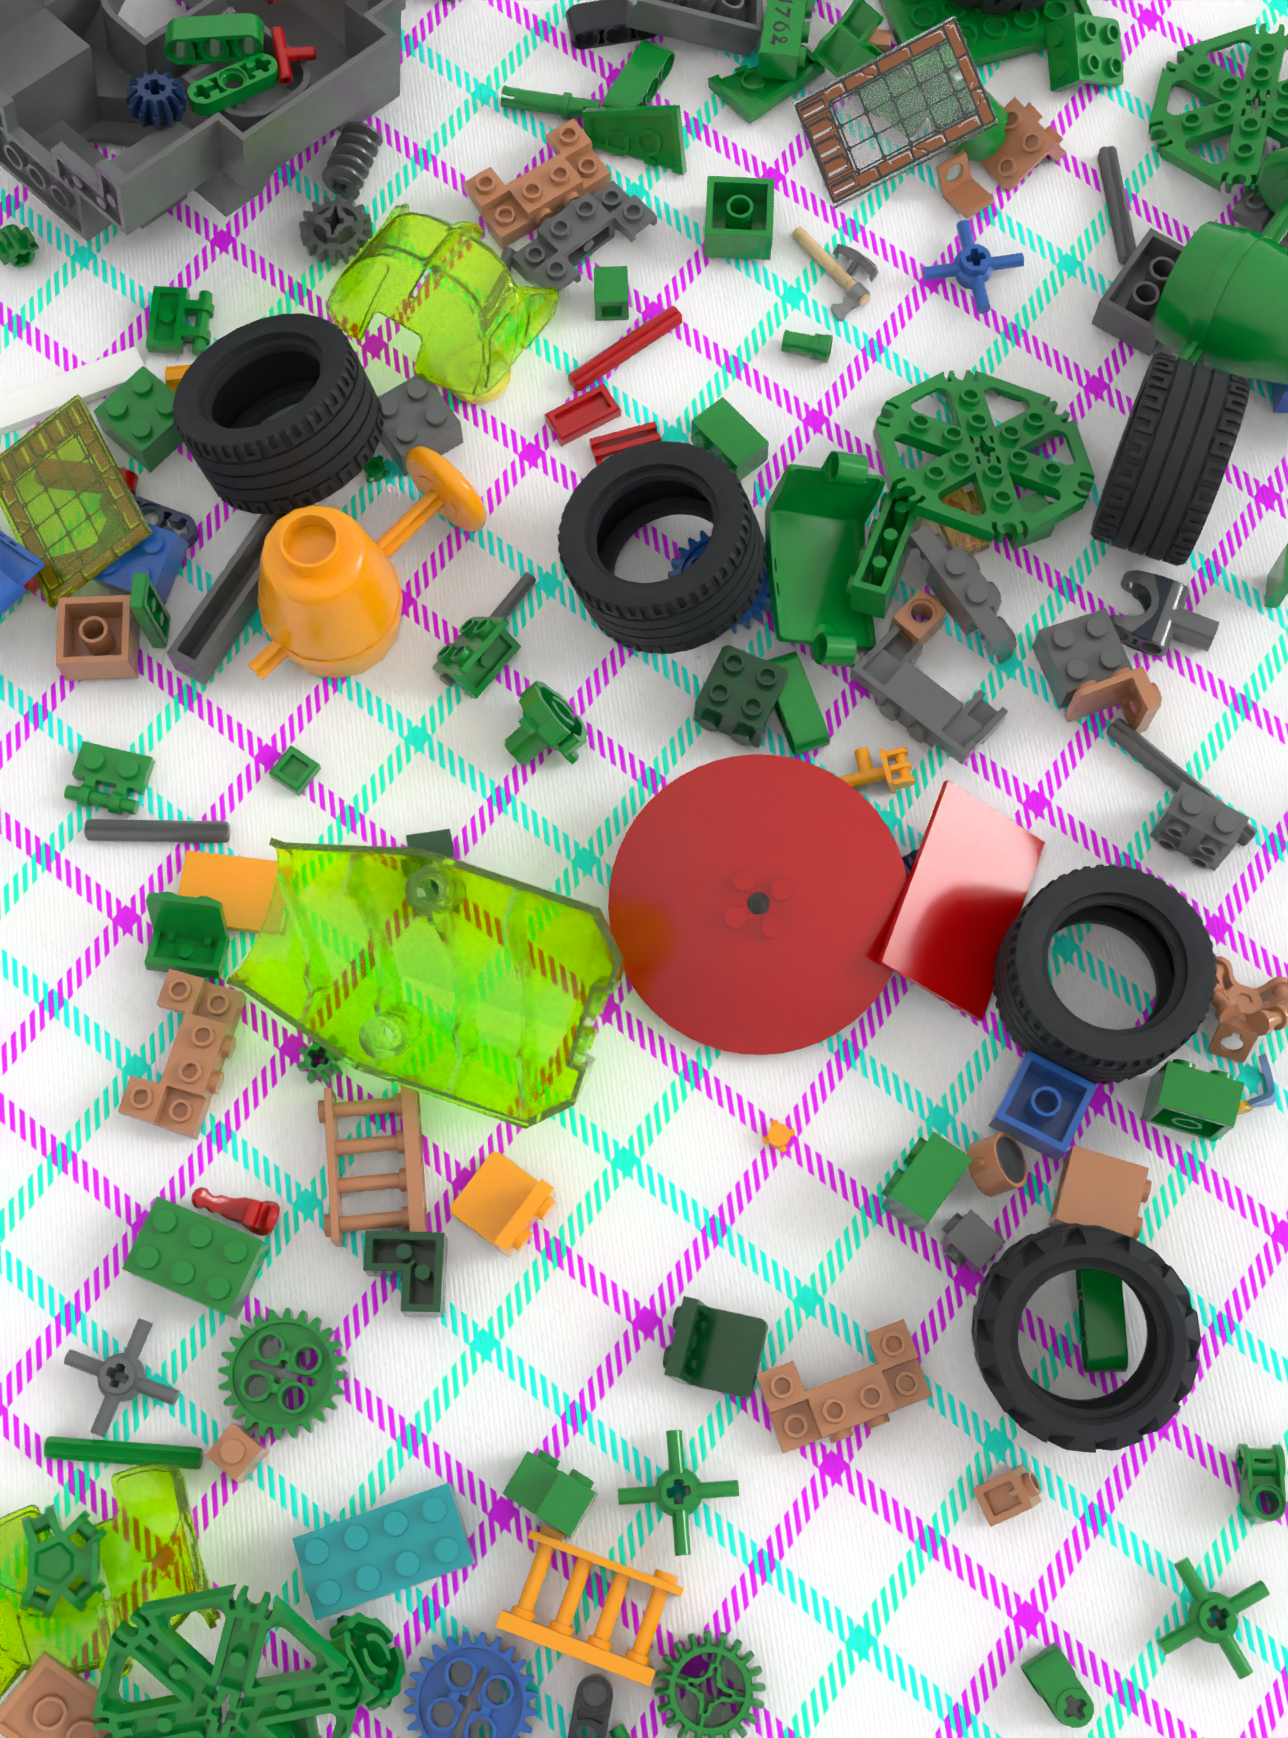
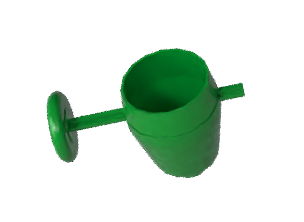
[1153,147,1288,385]

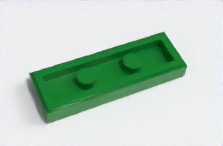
[129,573,171,649]

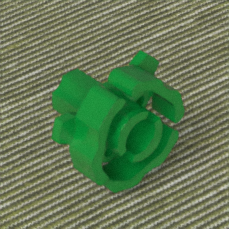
[504,681,588,765]
[328,1613,405,1711]

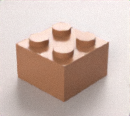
[56,595,139,681]

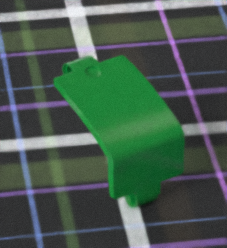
[765,451,885,667]

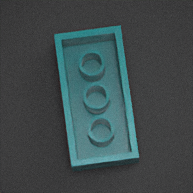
[292,1483,476,1620]

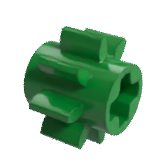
[0,224,39,268]
[297,1037,345,1085]

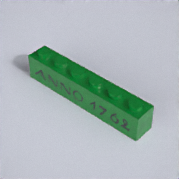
[757,0,814,81]

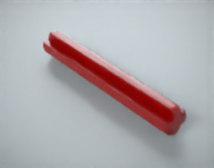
[568,306,682,391]

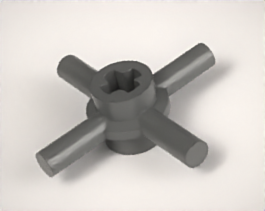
[64,1318,180,1438]

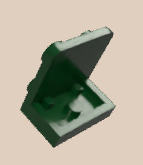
[693,645,788,748]
[663,1296,768,1398]

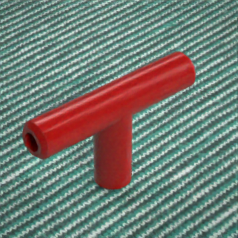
[270,26,316,85]

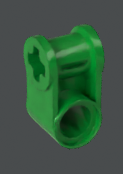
[1236,1443,1287,1524]
[1020,1642,1094,1728]

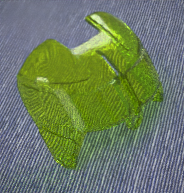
[326,203,560,396]
[0,1464,221,1700]

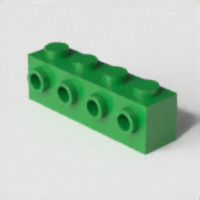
[846,489,923,619]

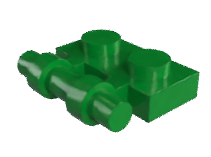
[146,286,215,356]
[64,741,155,815]

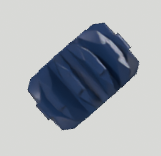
[126,69,187,131]

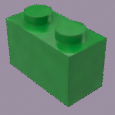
[691,397,769,481]

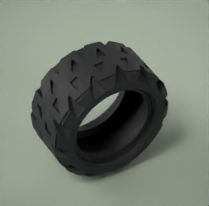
[971,1223,1201,1453]

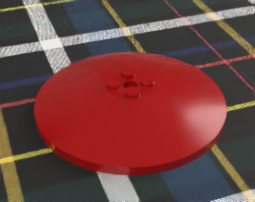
[608,754,907,1055]

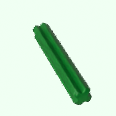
[44,1436,203,1469]

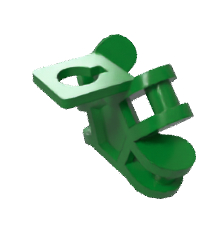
[18,1505,108,1620]

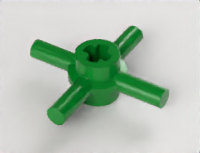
[618,1430,739,1556]
[1156,1557,1270,1679]

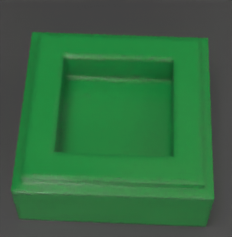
[269,745,321,796]

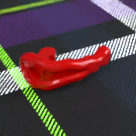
[191,1187,280,1236]

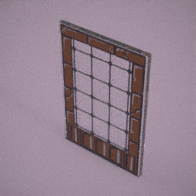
[792,16,999,208]

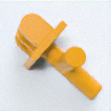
[839,747,916,794]

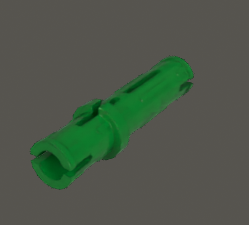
[501,85,601,120]

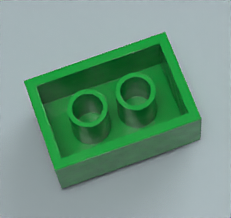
[122,1196,270,1320]

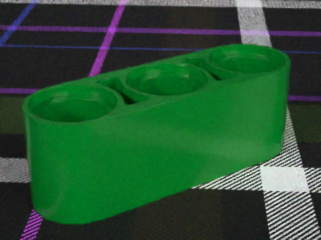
[164,13,265,65]
[602,39,675,107]
[766,651,830,756]
[1076,1269,1128,1372]

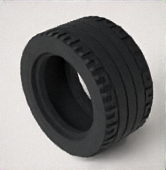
[172,313,384,514]
[1090,352,1250,566]
[558,441,767,654]
[992,864,1217,1085]

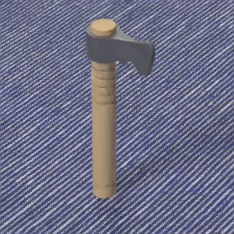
[792,226,870,321]

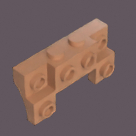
[463,118,611,249]
[118,969,247,1139]
[756,1319,932,1454]

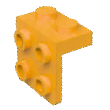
[450,1152,556,1257]

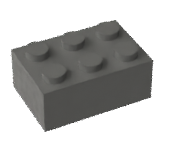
[1091,228,1185,356]

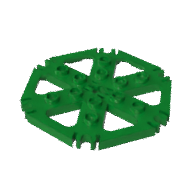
[1148,23,1288,195]
[873,370,1095,543]
[91,1584,361,1738]

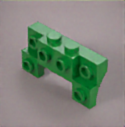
[811,0,958,139]

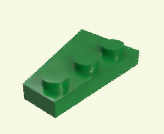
[708,45,825,124]
[582,105,687,175]

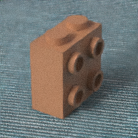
[1048,1145,1152,1240]

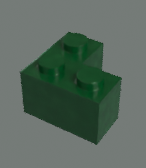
[363,1231,448,1317]

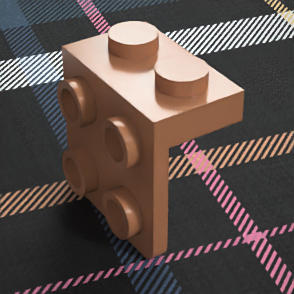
[980,97,1066,191]
[1064,666,1162,733]

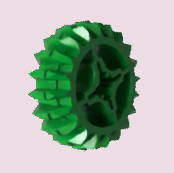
[654,1630,766,1738]

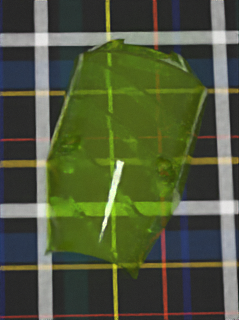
[226,838,625,1129]

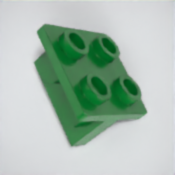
[432,617,521,699]

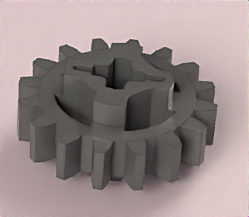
[299,194,373,266]

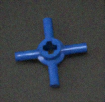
[922,220,1024,314]

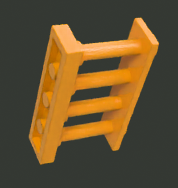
[495,1525,684,1687]

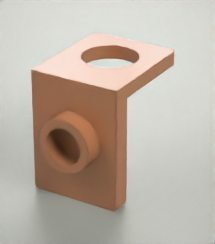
[936,150,994,219]

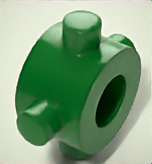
[363,455,389,484]

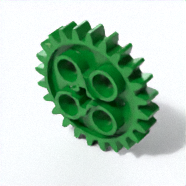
[218,1308,349,1440]

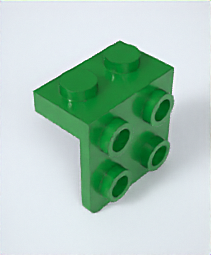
[1045,13,1124,92]
[144,892,230,979]

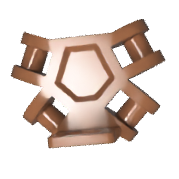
[1208,956,1288,1063]

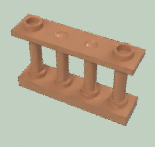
[318,1080,428,1247]

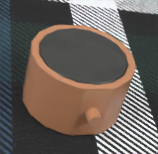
[967,1132,1027,1197]

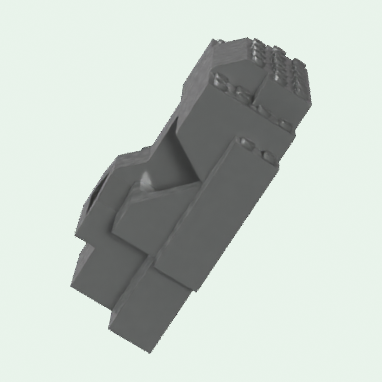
[0,0,406,241]

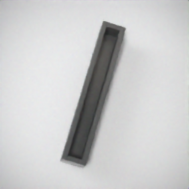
[166,504,315,685]

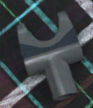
[1109,570,1219,657]

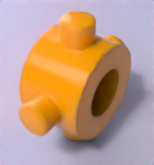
[762,1120,795,1153]

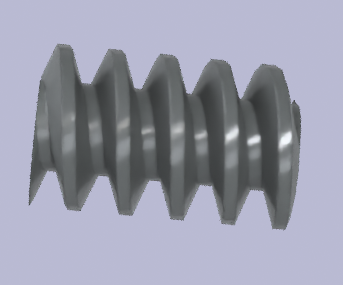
[322,122,383,200]

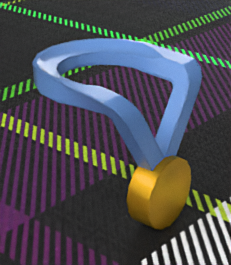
[1237,1054,1276,1115]

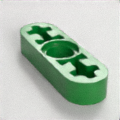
[187,53,278,116]

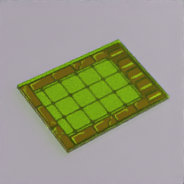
[0,394,152,608]

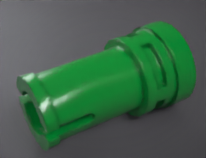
[781,330,833,363]

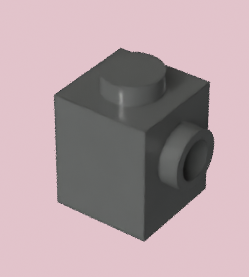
[940,1209,1006,1275]

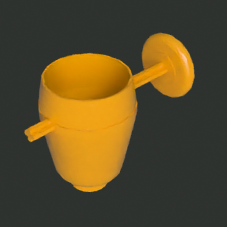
[248,446,487,680]

